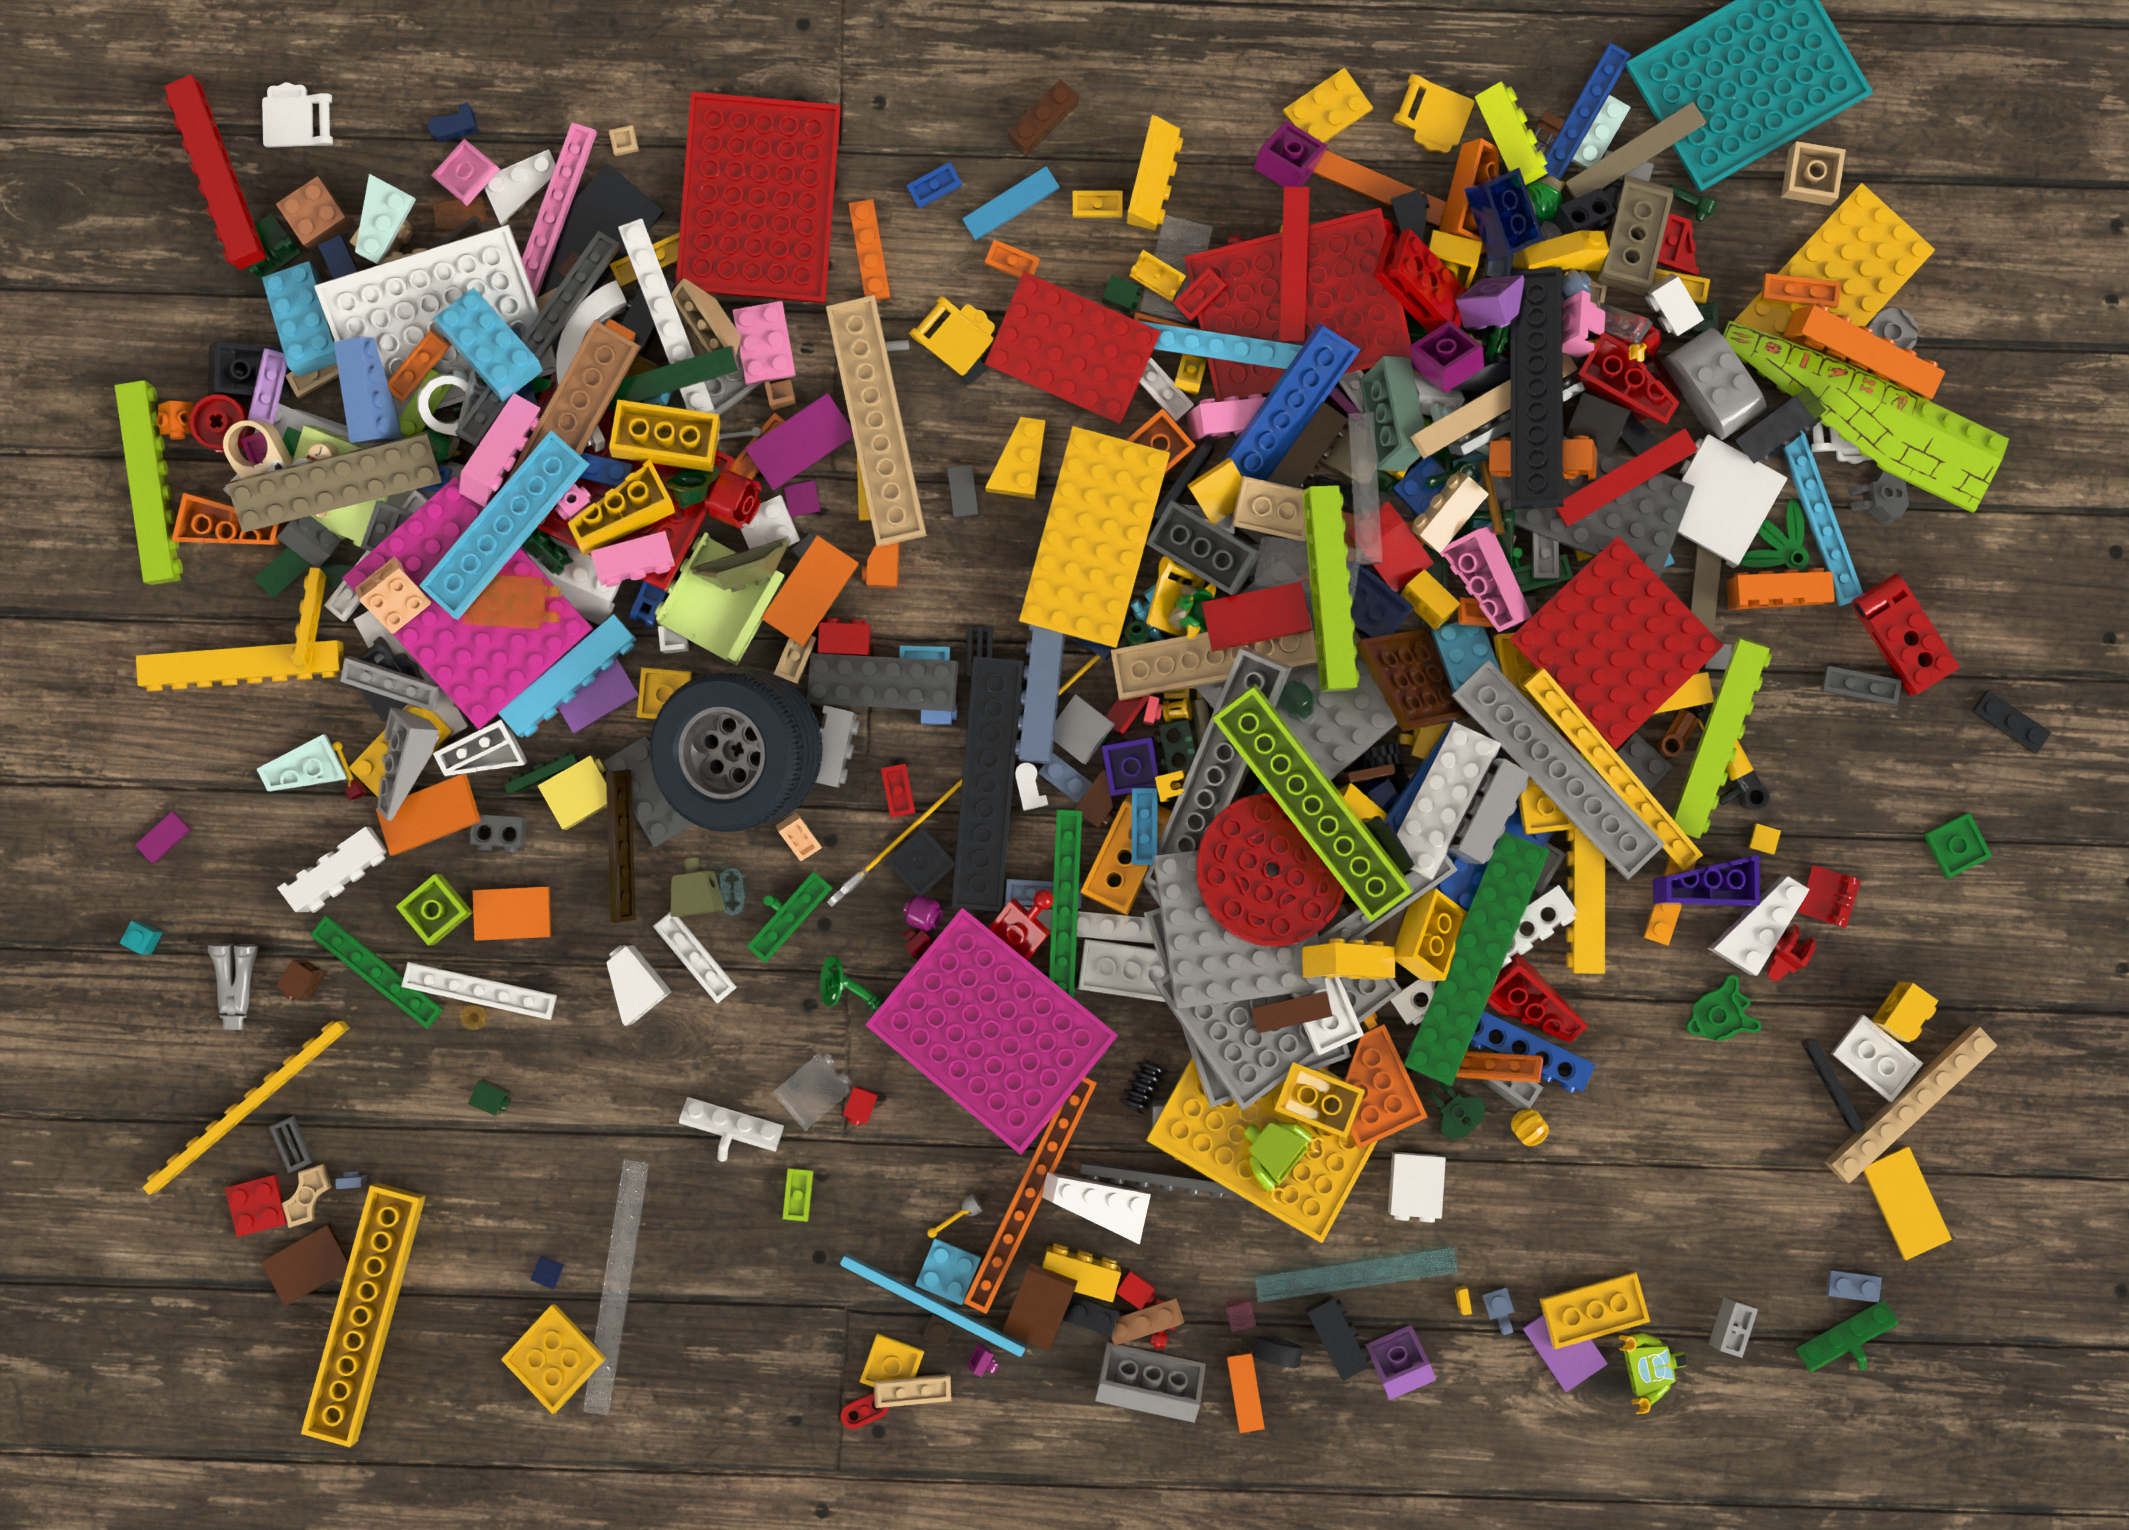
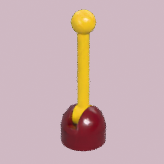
[332,741,368,800]

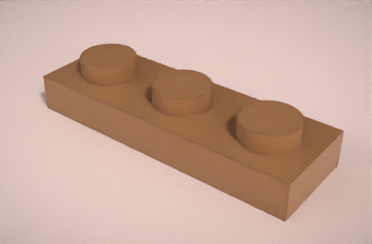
[1111,1298,1185,1346]

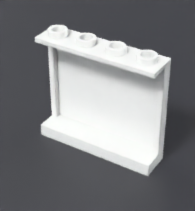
[1677,434,1788,568]

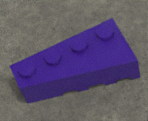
[1653,855,1760,907]

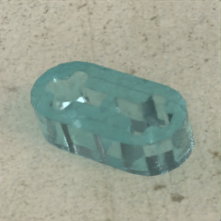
[720,868,745,915]

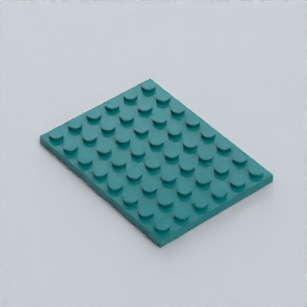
[1625,0,1874,193]

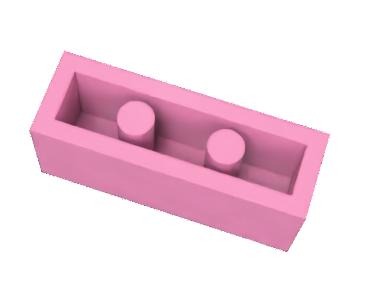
[591,531,675,587]

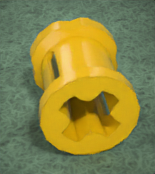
[1162,697,1193,723]

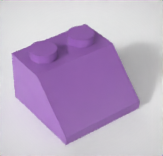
[1456,275,1524,329]
[1365,1325,1436,1400]

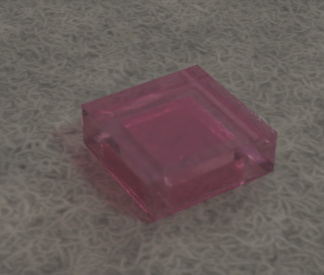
[1225,1300,1256,1332]

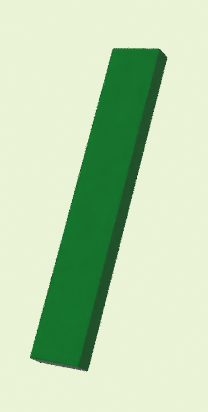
[310,915,444,1029]

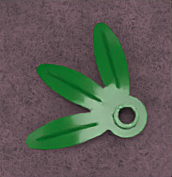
[1739,499,1809,570]

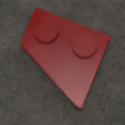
[1657,213,1699,276]

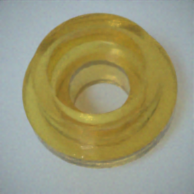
[461,1005,487,1030]

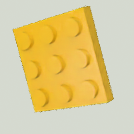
[501,1304,606,1414]

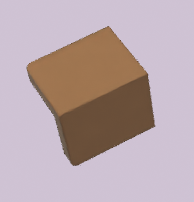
[764,379,797,411]

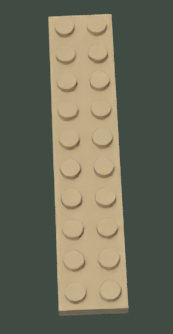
[826,295,927,547]

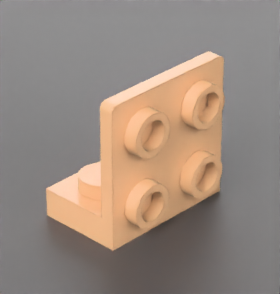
[355,556,431,634]

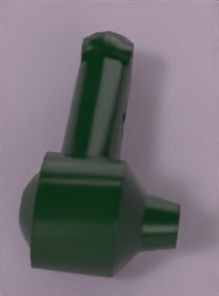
[1667,184,1717,222]
[1426,461,1476,488]

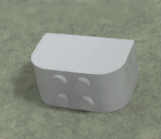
[1660,328,1767,441]

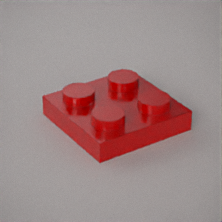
[225,1174,287,1237]

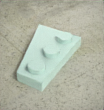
[355,174,416,265]
[257,734,348,792]

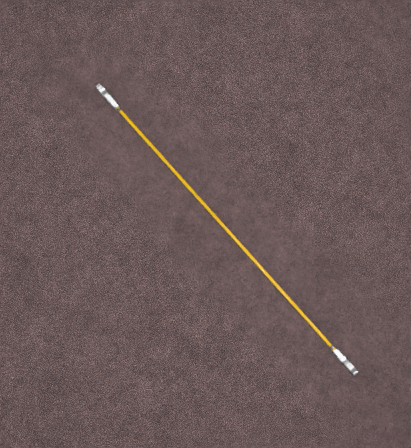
[827,576,1186,907]

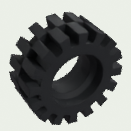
[1357,743,1404,770]

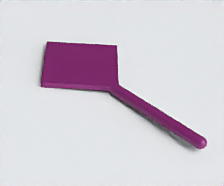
[784,480,821,518]

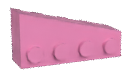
[1186,394,1267,443]
[1440,526,1532,632]

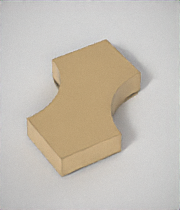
[282,1164,332,1228]

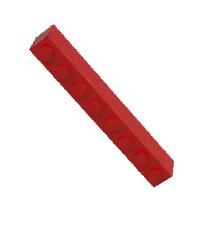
[164,74,267,270]

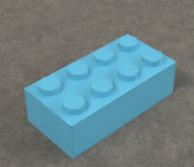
[262,261,337,377]
[434,287,543,402]

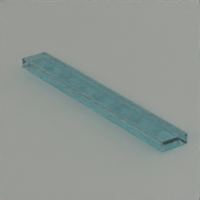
[1254,1246,1458,1303]

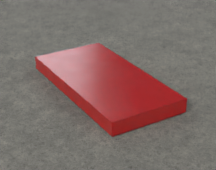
[1202,581,1312,652]

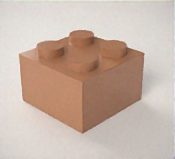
[276,176,352,252]

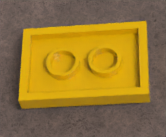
[1283,67,1373,143]

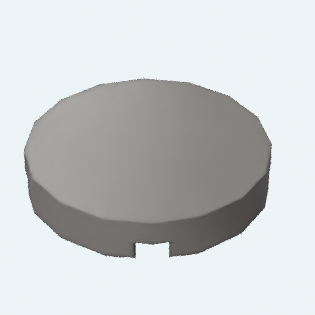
[1868,308,1918,349]

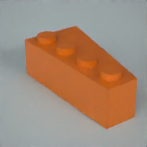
[1439,138,1500,254]
[171,493,289,545]

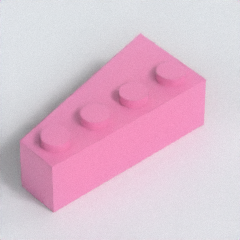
[459,393,541,507]

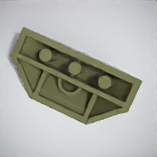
[691,537,791,592]

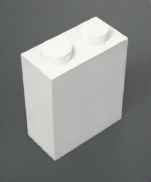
[1388,1151,1446,1222]

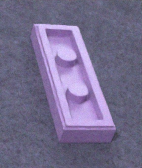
[247,348,287,425]

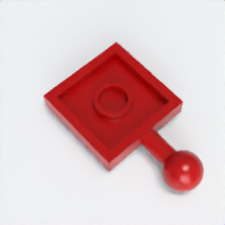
[988,889,1054,961]

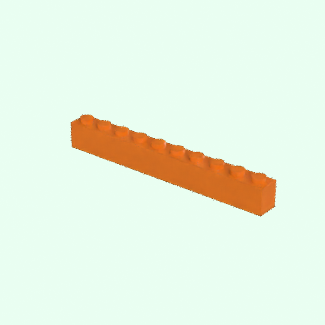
[964,1076,1097,1314]

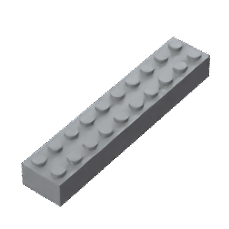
[1144,647,1292,887]

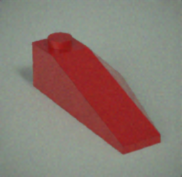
[1488,953,1588,1043]

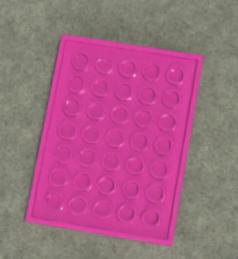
[342,476,593,730]
[866,908,1118,1155]

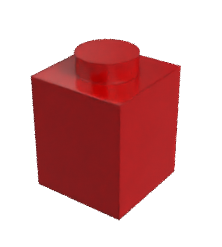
[843,1085,879,1126]
[1116,1268,1156,1310]

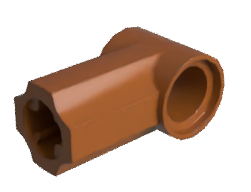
[1656,709,1699,759]

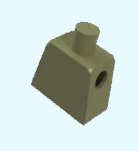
[671,858,725,917]

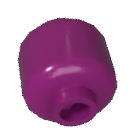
[903,895,943,932]

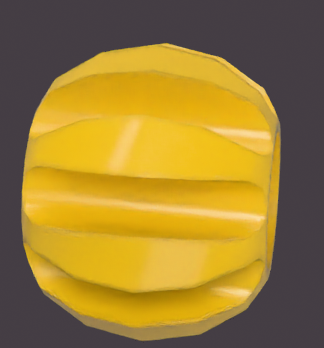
[1511,1108,1549,1146]

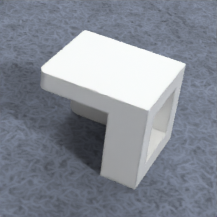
[658,626,689,653]

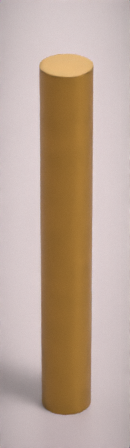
[1478,461,1505,535]

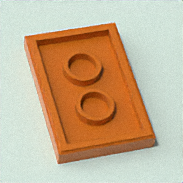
[473,887,552,941]

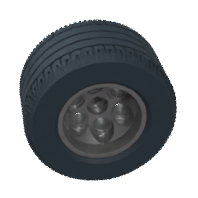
[649,669,823,832]

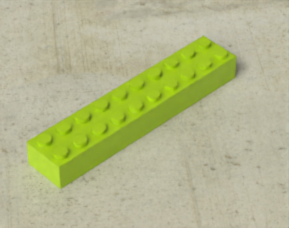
[1212,683,1412,922]

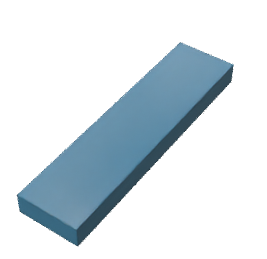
[962,166,1060,241]

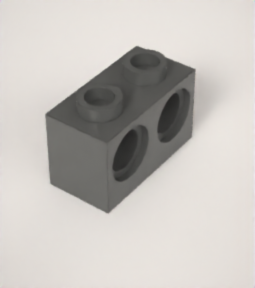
[470,815,527,852]

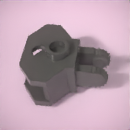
[1848,471,1909,525]

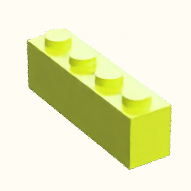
[1475,82,1548,188]

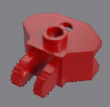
[1767,924,1816,982]

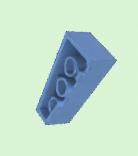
[334,337,404,443]

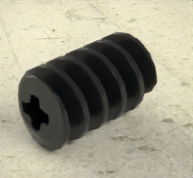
[1119,1058,1168,1115]

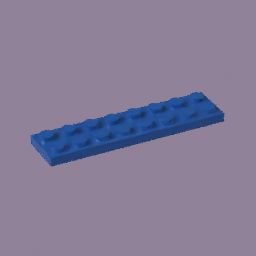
[1222,322,1361,481]

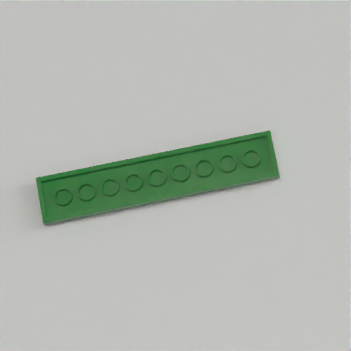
[1404,832,1550,1086]

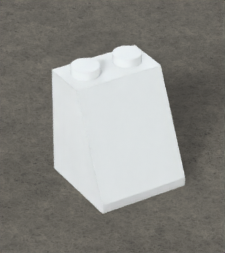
[606,945,672,1026]

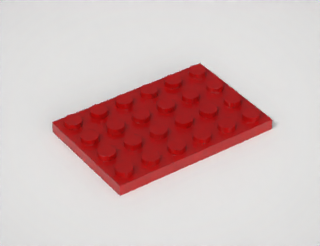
[985,271,1162,424]

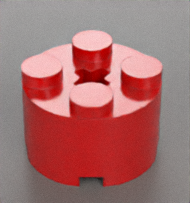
[705,471,762,529]

